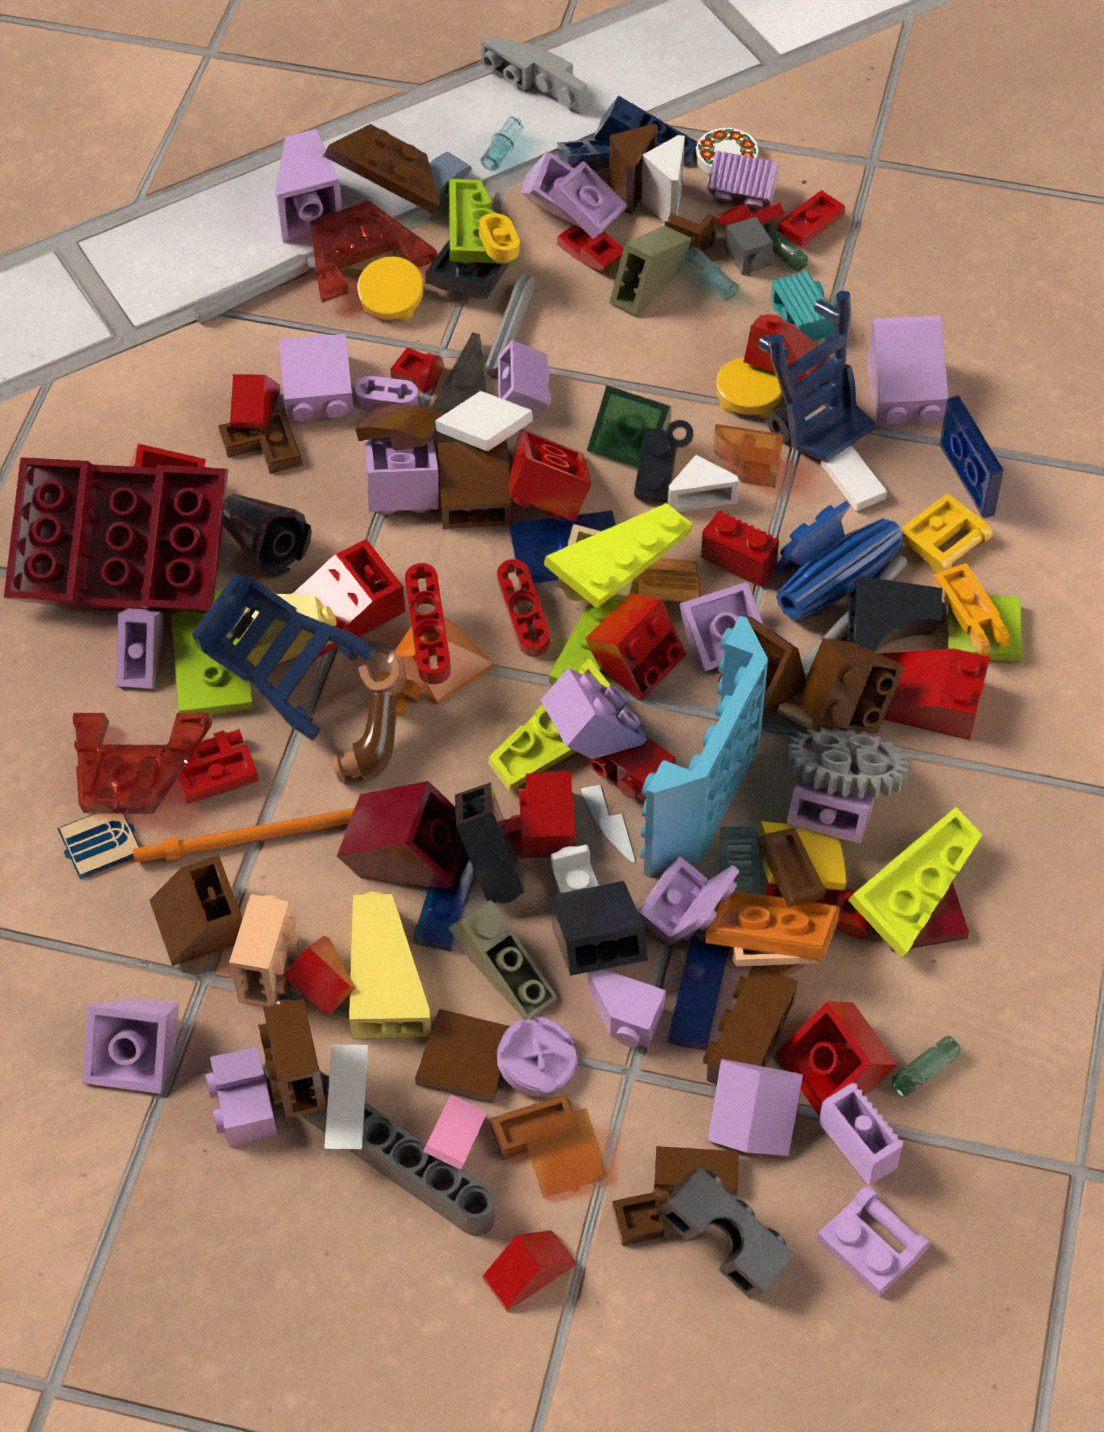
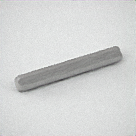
[192,254,309,323]
[485,274,535,377]

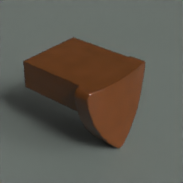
[612,1188,673,1246]

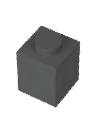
[725,217,773,275]

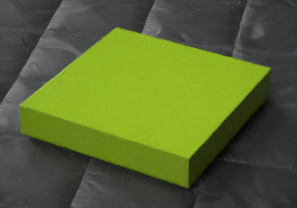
[947,595,1022,662]

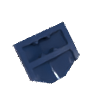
[557,139,610,171]

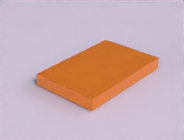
[706,891,840,961]

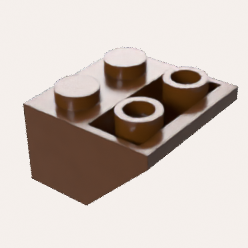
[796,638,905,733]
[149,855,243,966]

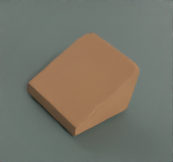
[778,699,821,734]

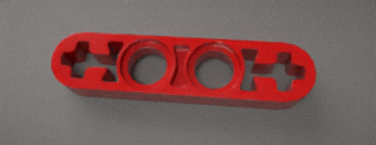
[405,563,451,685]

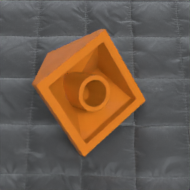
[395,618,494,705]

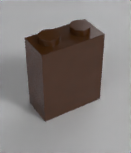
[438,439,512,529]

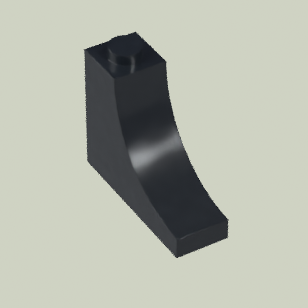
[847,576,947,653]

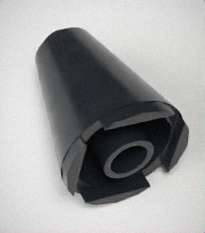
[222,494,312,576]

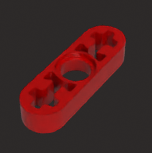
[497,559,551,657]

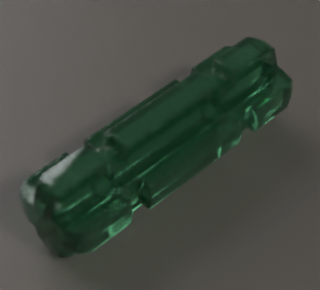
[763,223,809,272]
[891,1036,961,1096]

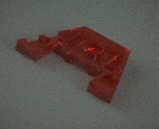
[310,200,437,303]
[72,713,213,814]

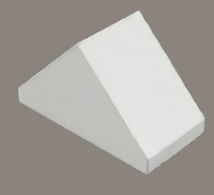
[668,455,739,512]

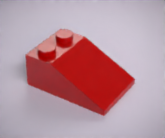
[508,429,592,521]
[879,648,990,740]

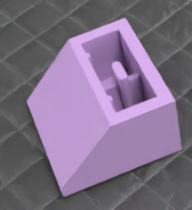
[540,668,647,759]

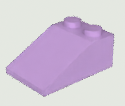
[364,437,439,515]

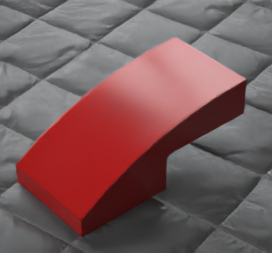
[714,202,785,226]
[556,225,624,271]

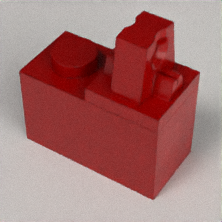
[504,771,576,858]

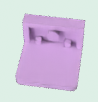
[638,856,739,946]

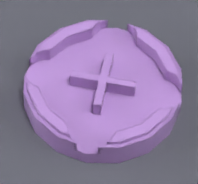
[497,1017,578,1096]

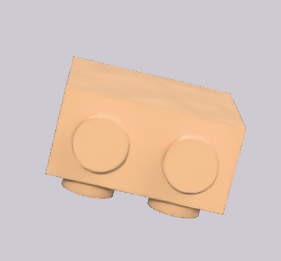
[229,894,300,1007]

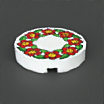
[696,128,759,175]

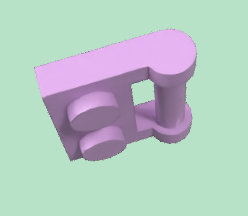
[817,1185,931,1297]

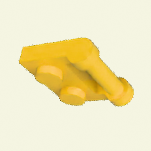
[901,493,993,573]

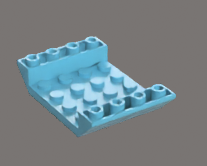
[640,616,768,877]

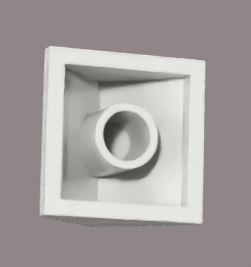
[642,135,685,223]

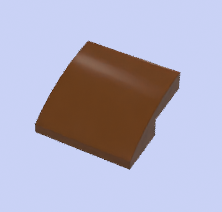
[355,403,445,450]

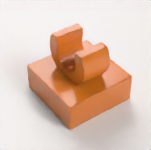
[376,670,422,715]

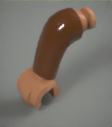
[332,651,407,783]

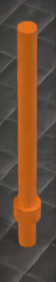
[133,808,355,863]

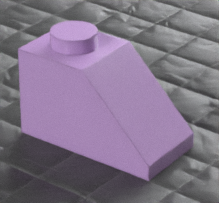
[116,608,164,689]
[588,969,666,1049]

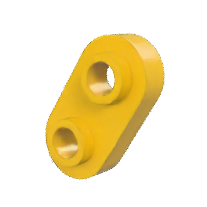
[479,213,520,263]

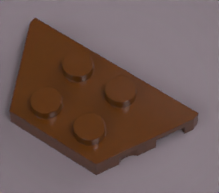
[323,124,440,215]

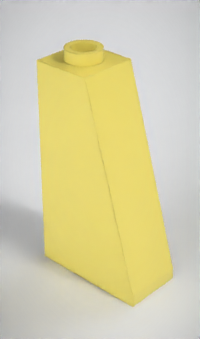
[349,892,432,1038]

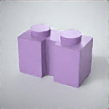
[205,1046,278,1147]

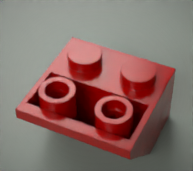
[585,593,686,701]

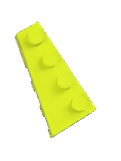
[544,503,693,608]
[488,658,611,791]
[848,807,982,958]

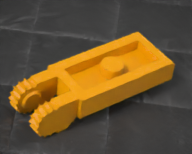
[932,563,1011,655]

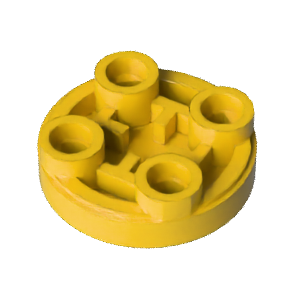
[357,257,424,320]
[716,357,783,418]

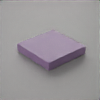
[548,161,628,239]

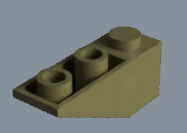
[448,900,558,1020]

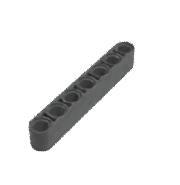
[264,1060,495,1236]

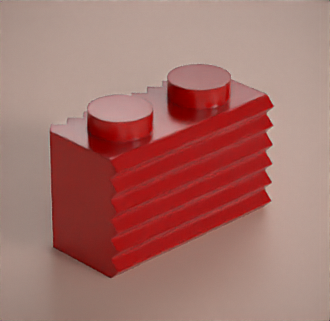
[700,510,779,586]

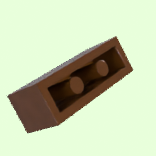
[703,966,798,1085]

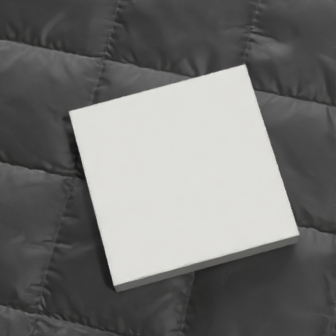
[435,391,533,451]

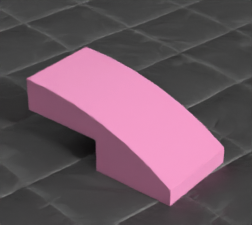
[423,1094,487,1170]

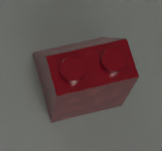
[337,781,465,889]

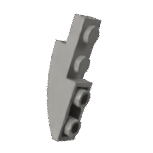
[481,37,587,114]

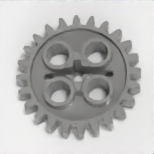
[786,727,911,799]

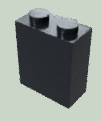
[548,881,648,976]

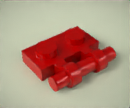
[168,729,259,804]

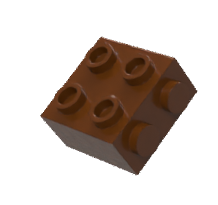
[258,999,327,1118]

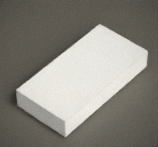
[821,445,887,512]

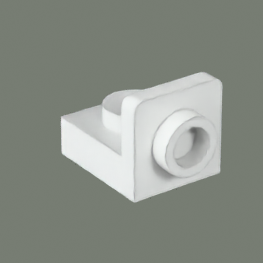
[551,845,599,894]

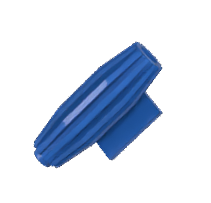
[775,501,903,621]

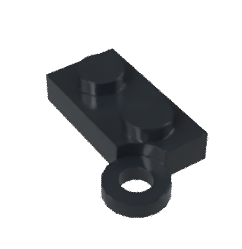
[634,420,694,502]

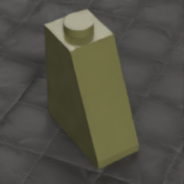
[609,225,691,316]

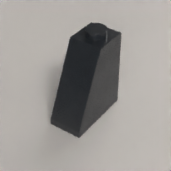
[455,782,525,904]

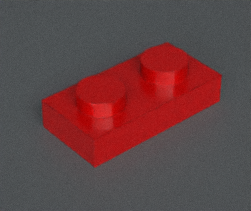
[778,190,845,247]

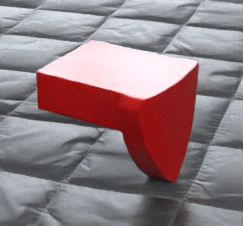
[390,347,444,393]

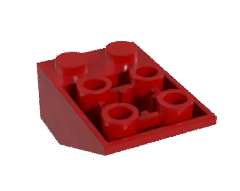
[293,539,406,658]

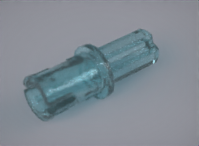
[480,116,524,171]
[683,247,739,301]

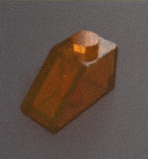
[713,424,784,488]

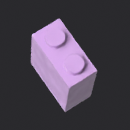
[279,333,354,422]

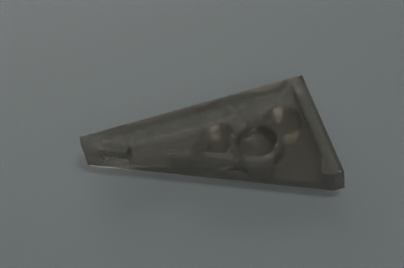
[430,332,486,414]

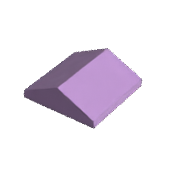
[680,582,763,672]
[708,1059,803,1156]

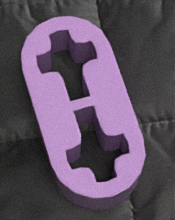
[355,376,418,410]

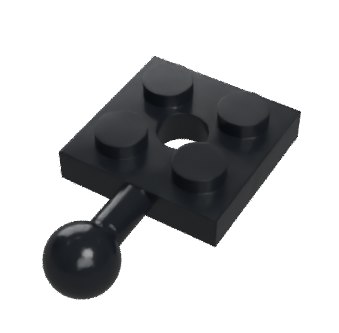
[425,241,508,299]

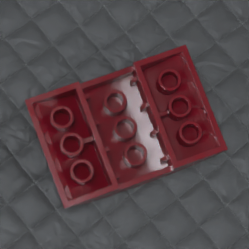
[4,457,228,614]

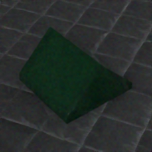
[587,385,671,468]

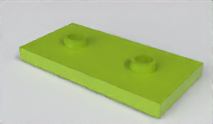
[171,589,253,718]

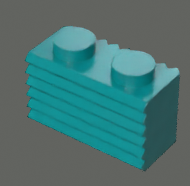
[771,270,835,341]

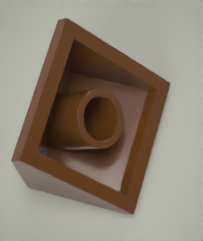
[609,124,658,214]
[718,616,806,715]

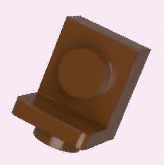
[665,213,716,258]

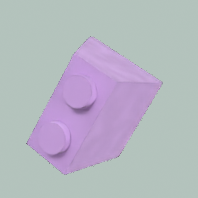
[275,129,343,242]
[867,315,948,425]

